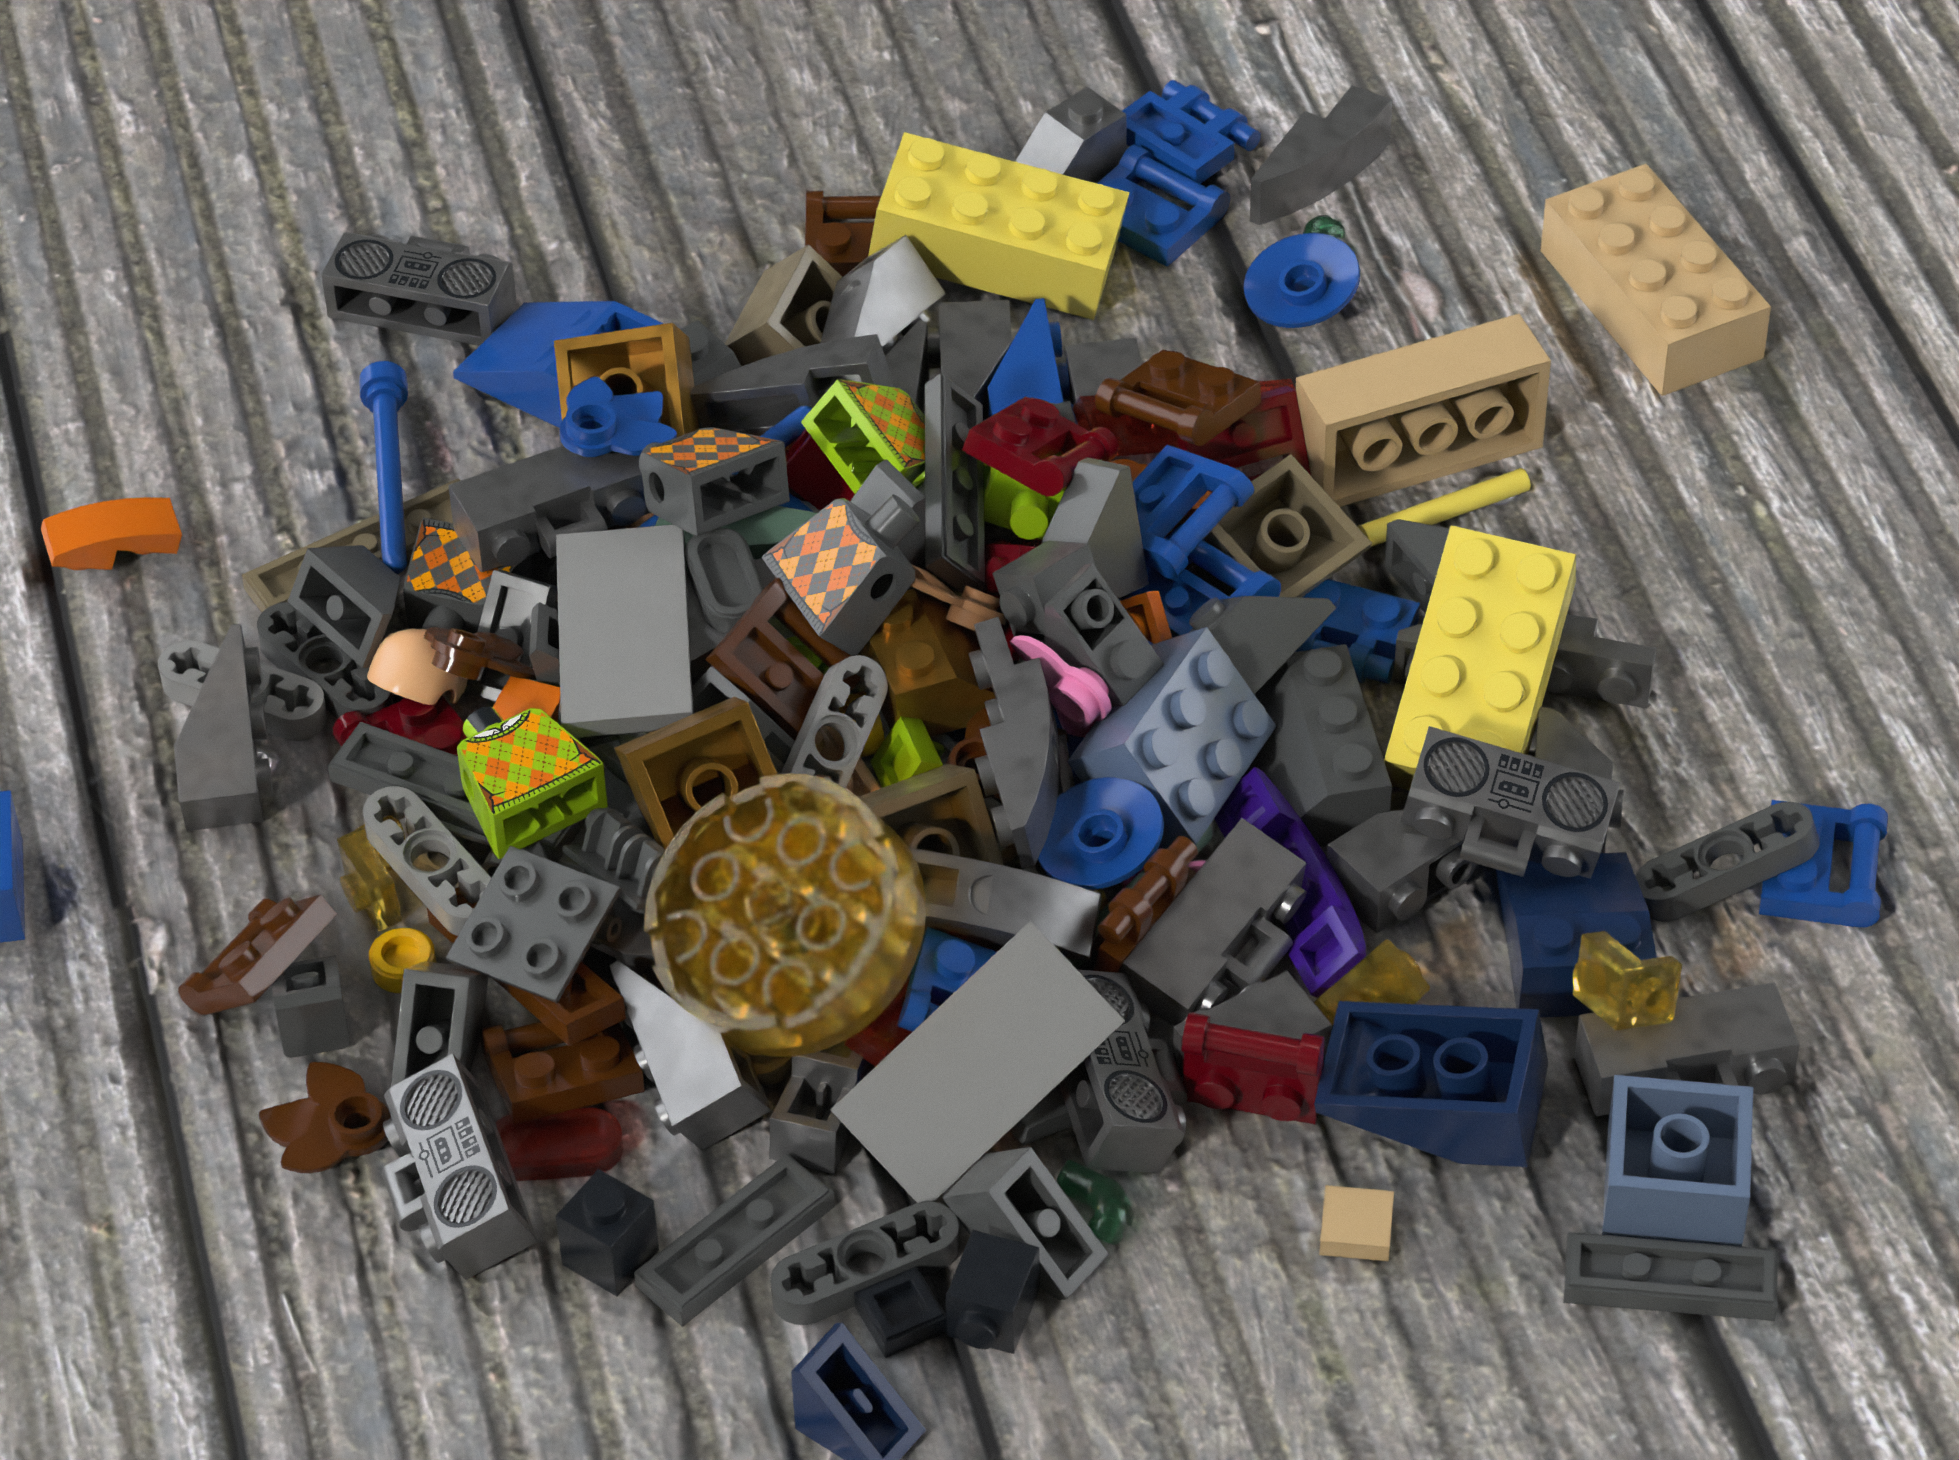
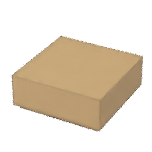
[1319,1185,1394,1261]

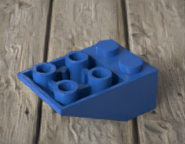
[453,301,663,428]

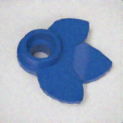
[560,376,677,458]

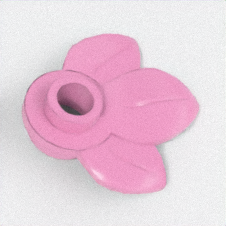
[1010,635,1112,737]

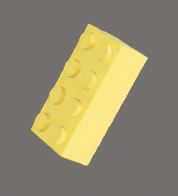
[868,132,1129,320]
[1384,525,1576,791]

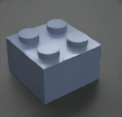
[1602,1075,1753,1247]

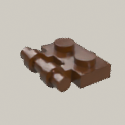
[1093,836,1198,973]

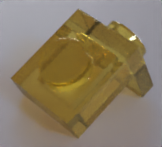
[337,815,405,931]
[1573,931,1682,1031]
[1314,939,1430,1027]

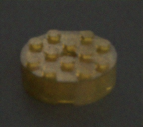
[644,773,926,1057]

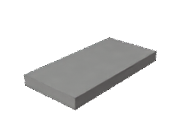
[556,525,694,738]
[830,921,1125,1203]

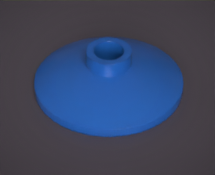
[1244,233,1361,328]
[1038,777,1164,890]

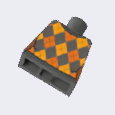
[639,427,790,536]
[761,494,920,656]
[403,517,539,634]

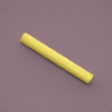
[1358,468,1531,547]

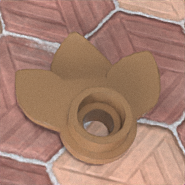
[910,565,1007,631]

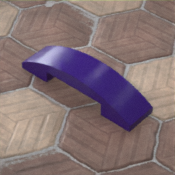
[1214,767,1366,999]

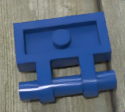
[1122,80,1261,184]
[1295,579,1420,684]

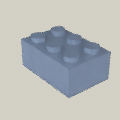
[1067,627,1276,849]

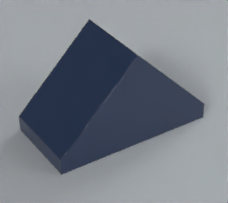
[791,1323,926,1460]

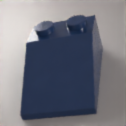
[1496,852,1658,1018]
[1314,1001,1548,1167]

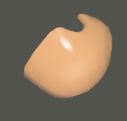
[367,628,468,705]

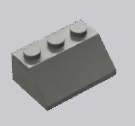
[1240,645,1392,847]

